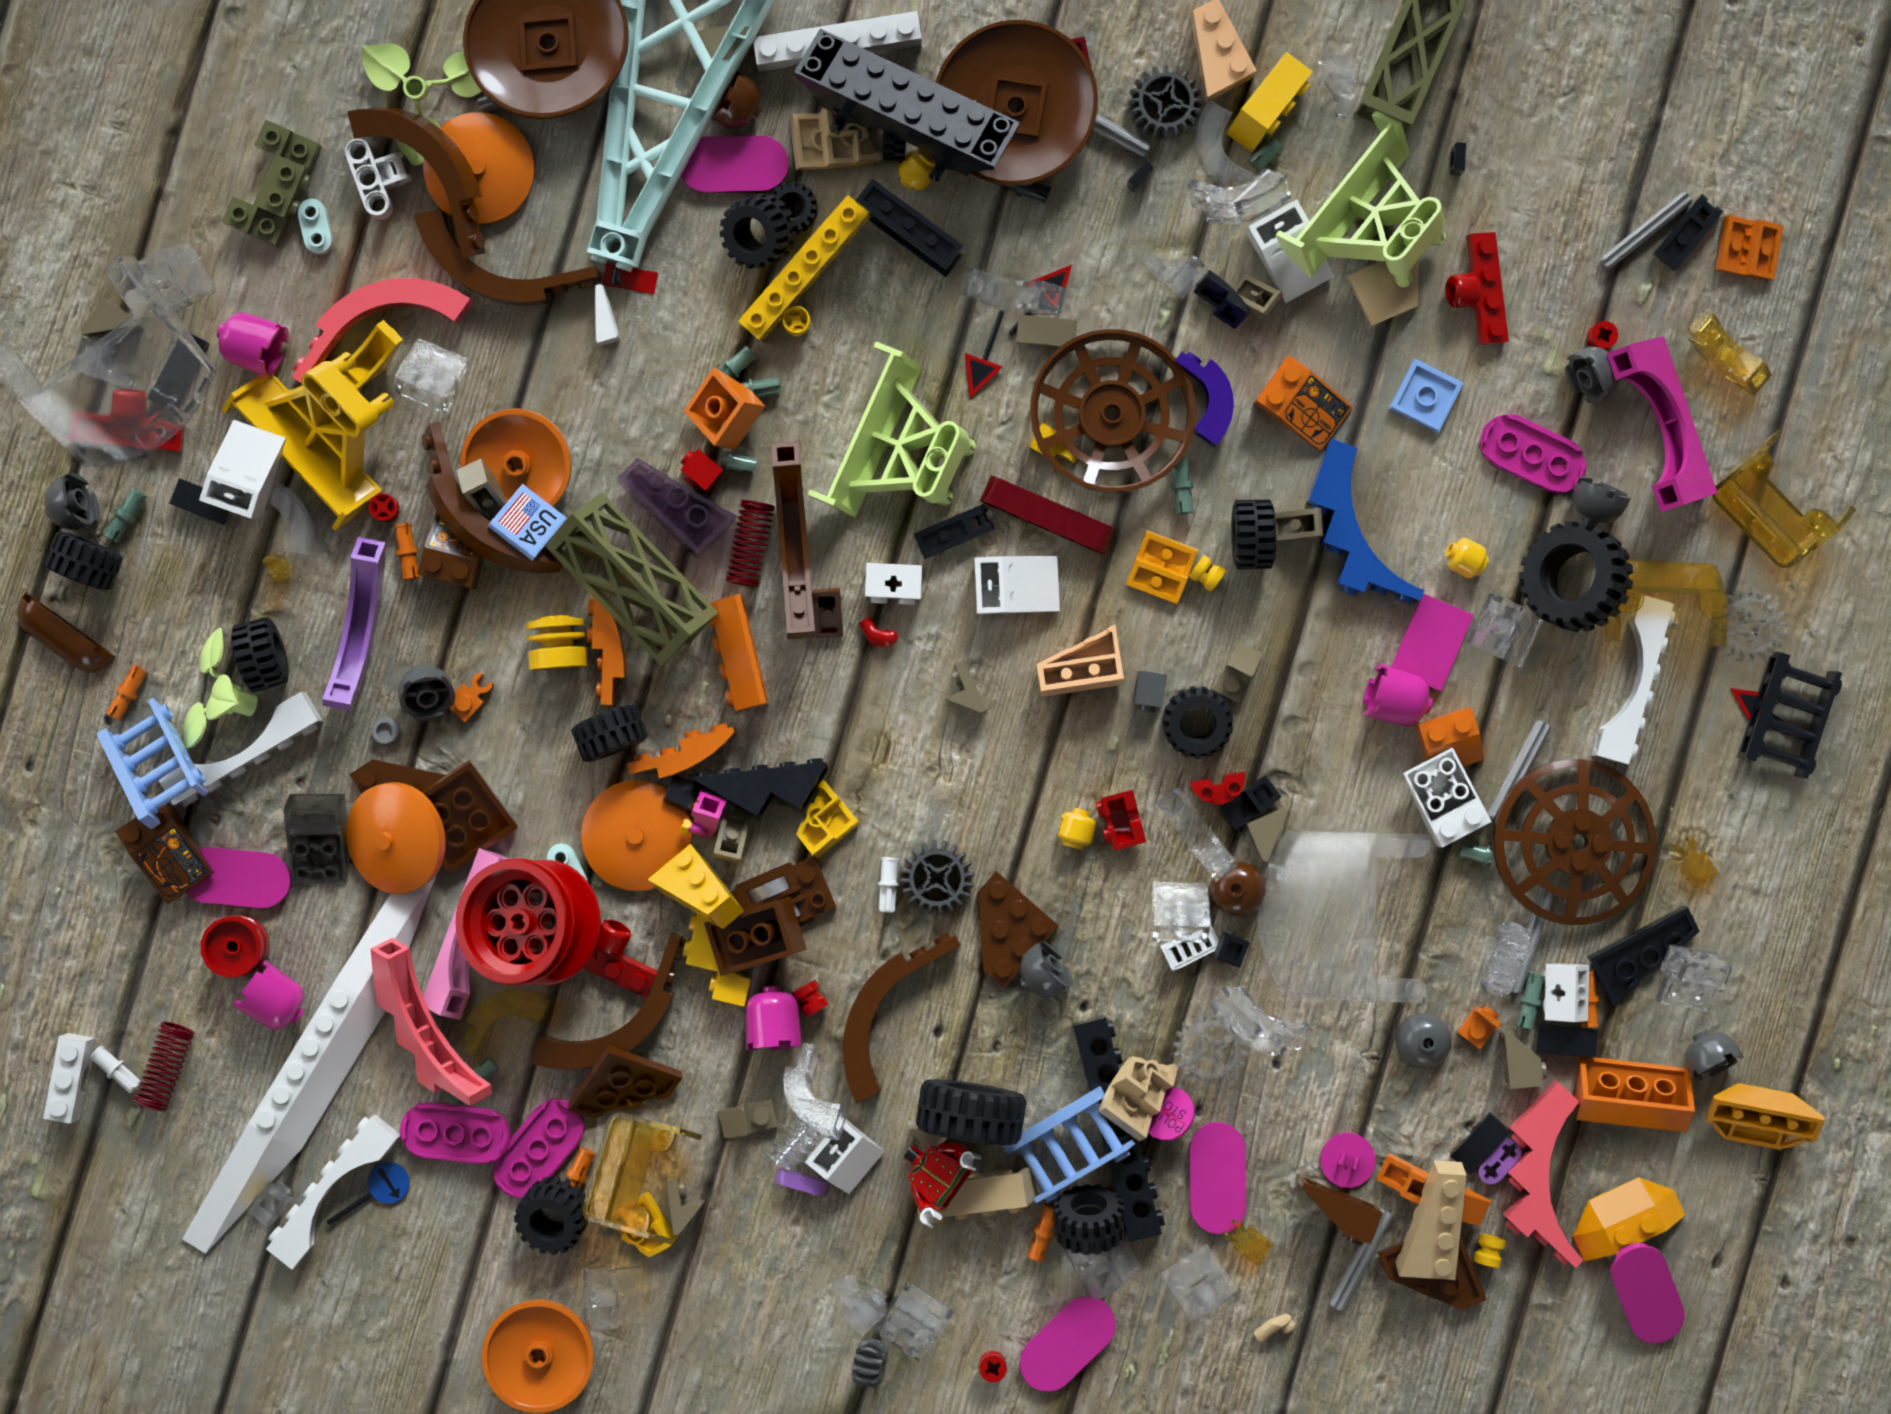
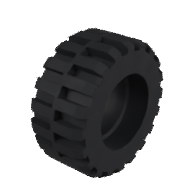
[1519,521,1633,632]
[916,1079,1027,1145]

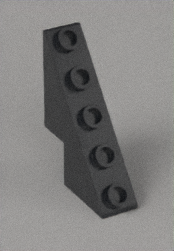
[693,758,828,821]

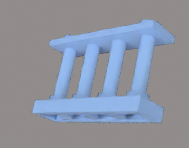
[97,698,208,829]
[1002,1086,1135,1203]

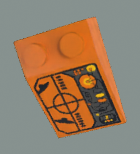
[1253,355,1353,451]

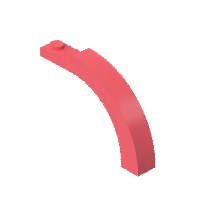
[292,278,474,383]

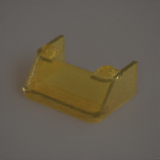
[1712,429,1856,568]
[1605,560,1728,647]
[582,1112,702,1244]

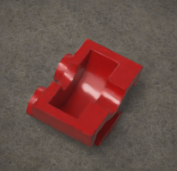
[1188,771,1245,804]
[1095,789,1146,851]

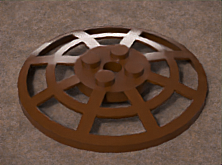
[1030,329,1196,493]
[1493,759,1656,925]

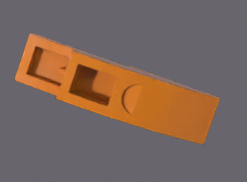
[587,597,627,706]
[627,723,736,779]
[1376,1153,1492,1226]

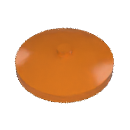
[423,112,535,225]
[460,408,572,507]
[581,780,693,891]
[346,782,446,894]
[482,1299,595,1413]

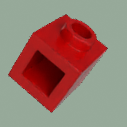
[680,448,725,493]

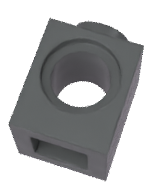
[1133,670,1167,712]

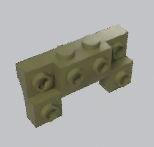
[222,120,322,248]

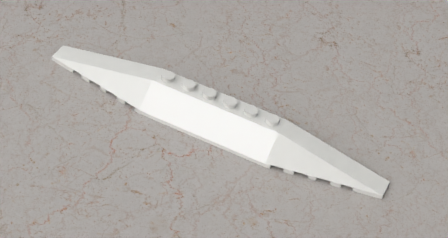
[182,874,437,1254]

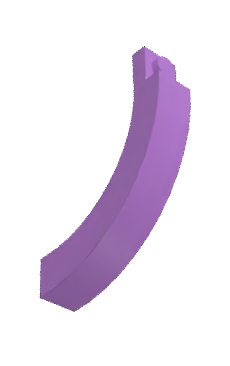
[322,537,385,711]

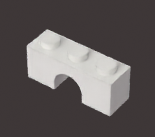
[43,1033,95,1124]

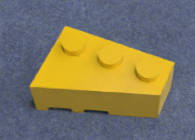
[1226,52,1313,153]
[648,844,744,929]

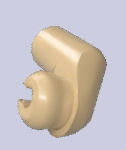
[1254,1314,1296,1343]

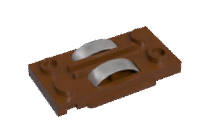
[730,856,837,927]

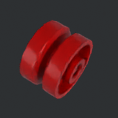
[200,915,270,978]

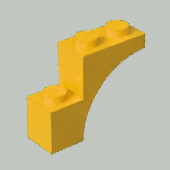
[343,320,403,392]
[682,913,752,1007]

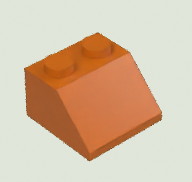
[683,368,765,449]
[1414,707,1484,767]

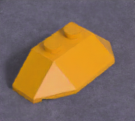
[1706,1083,1825,1150]
[1572,1177,1685,1261]

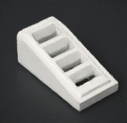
[595,284,620,346]
[1160,922,1219,972]

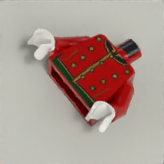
[904,1143,981,1228]

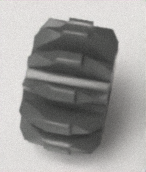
[851,1339,889,1388]

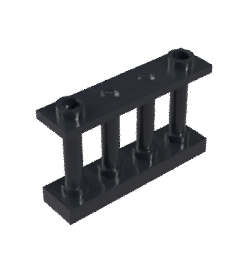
[856,178,963,278]
[1737,652,1842,779]

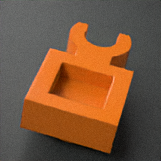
[448,672,494,723]

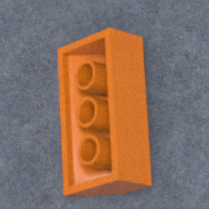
[709,594,769,711]
[1575,1056,1695,1133]

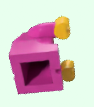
[680,791,727,838]

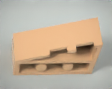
[1191,0,1257,103]
[1037,625,1124,697]

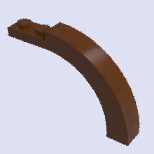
[347,107,486,258]
[414,209,601,306]
[422,422,563,573]
[771,441,815,639]
[531,933,685,1069]
[843,933,961,1104]

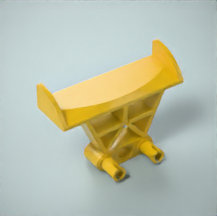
[222,352,394,531]

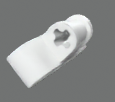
[345,139,412,220]

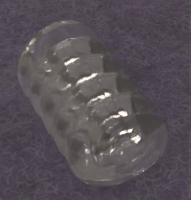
[765,1110,826,1172]

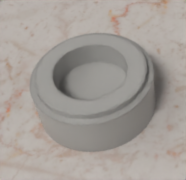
[371,717,400,745]

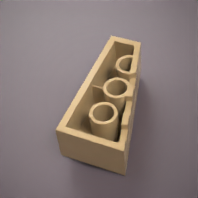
[1395,1160,1467,1280]
[917,1165,1038,1223]

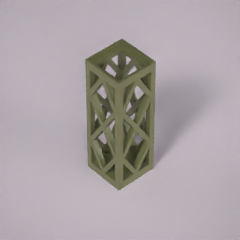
[1354,0,1467,135]
[545,493,719,667]

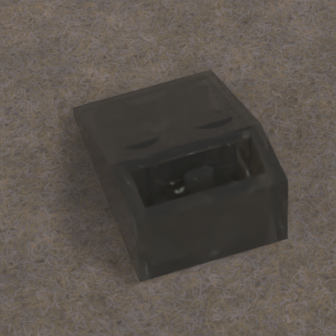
[283,794,348,883]

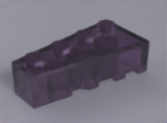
[618,458,737,560]

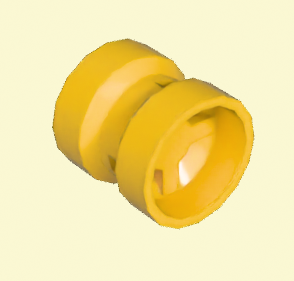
[783,306,811,337]
[1188,555,1226,593]
[1473,1233,1506,1268]

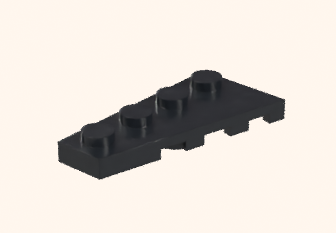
[1587,905,1700,1007]

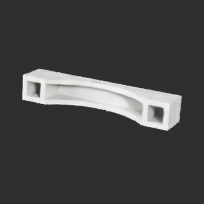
[753,11,922,72]
[1591,595,1675,764]
[158,692,323,807]
[266,1114,400,1270]

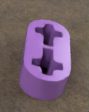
[1476,1137,1522,1184]
[775,1168,829,1196]

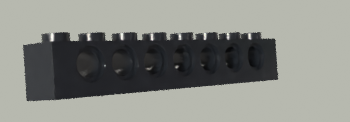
[1072,1015,1165,1242]

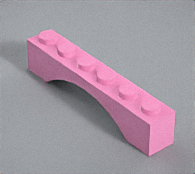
[423,848,509,1020]

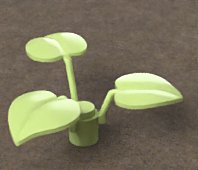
[362,43,482,166]
[182,627,258,751]

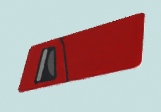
[602,264,658,294]

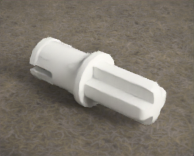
[877,857,899,913]
[90,1045,141,1093]

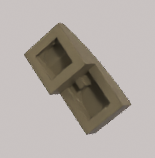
[1016,315,1077,348]

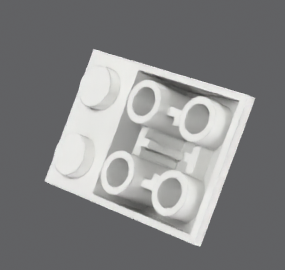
[1245,199,1334,304]
[199,420,287,519]
[974,556,1060,615]
[1403,747,1491,847]

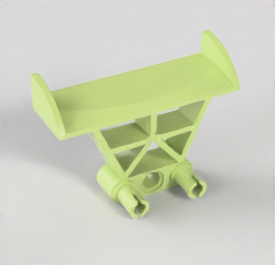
[1275,111,1446,287]
[807,342,976,518]

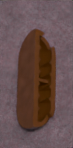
[17,592,116,672]

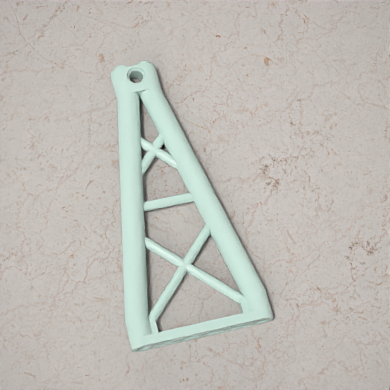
[586,0,775,272]

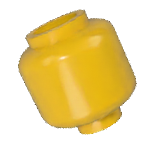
[898,149,935,190]
[1445,538,1489,579]
[1057,808,1096,850]

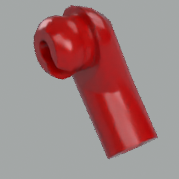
[858,617,898,648]

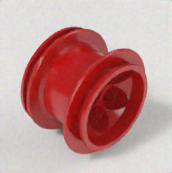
[455,858,601,986]

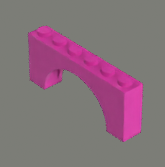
[1607,336,1718,512]

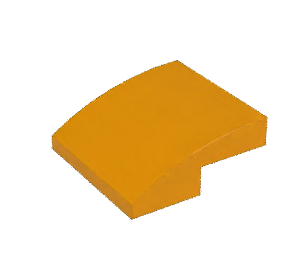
[1126,530,1198,604]

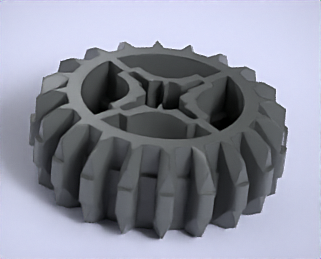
[1128,64,1203,141]
[900,840,975,915]

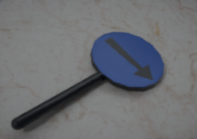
[327,1162,410,1225]

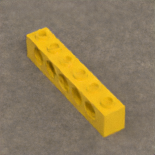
[738,195,871,342]

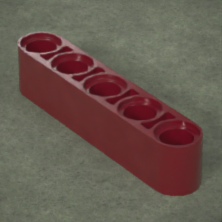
[980,475,1115,554]

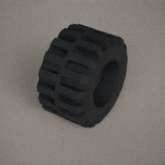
[719,194,797,269]
[1231,499,1276,570]
[43,532,123,590]
[231,617,289,693]
[1163,686,1233,759]
[571,704,648,762]
[514,1176,591,1255]
[1054,1184,1125,1255]

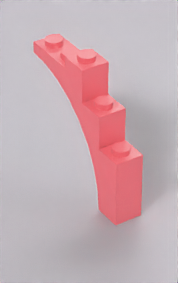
[370,938,492,1106]
[1503,1080,1583,1268]

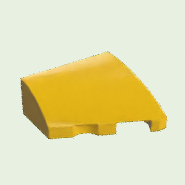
[796,780,860,858]
[600,1191,678,1258]

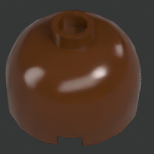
[711,71,762,129]
[1211,861,1266,916]

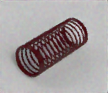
[725,499,775,588]
[133,1021,195,1112]

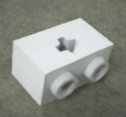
[865,563,922,605]
[1543,963,1589,1022]

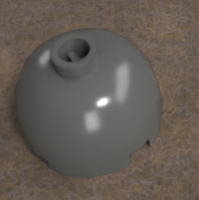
[1565,346,1620,404]
[44,473,99,530]
[1572,476,1631,526]
[398,665,455,721]
[1020,941,1073,998]
[1395,1013,1452,1068]
[1685,1030,1744,1082]

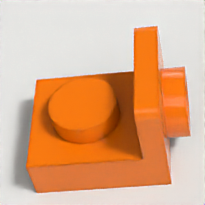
[1456,1006,1502,1049]

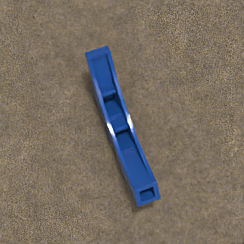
[1306,439,1425,605]

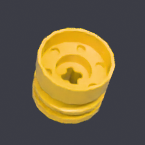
[525,615,588,670]

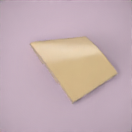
[789,109,883,171]
[1347,259,1419,327]
[1098,1056,1179,1141]

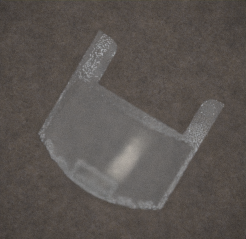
[0,255,217,467]
[1257,830,1432,1003]

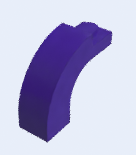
[1175,351,1234,448]

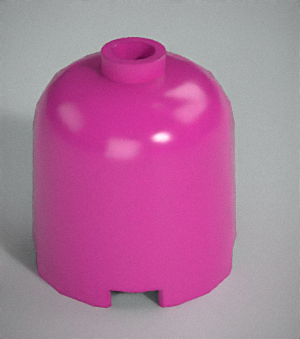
[216,312,289,378]
[1362,663,1433,726]
[232,960,305,1030]
[746,986,802,1051]

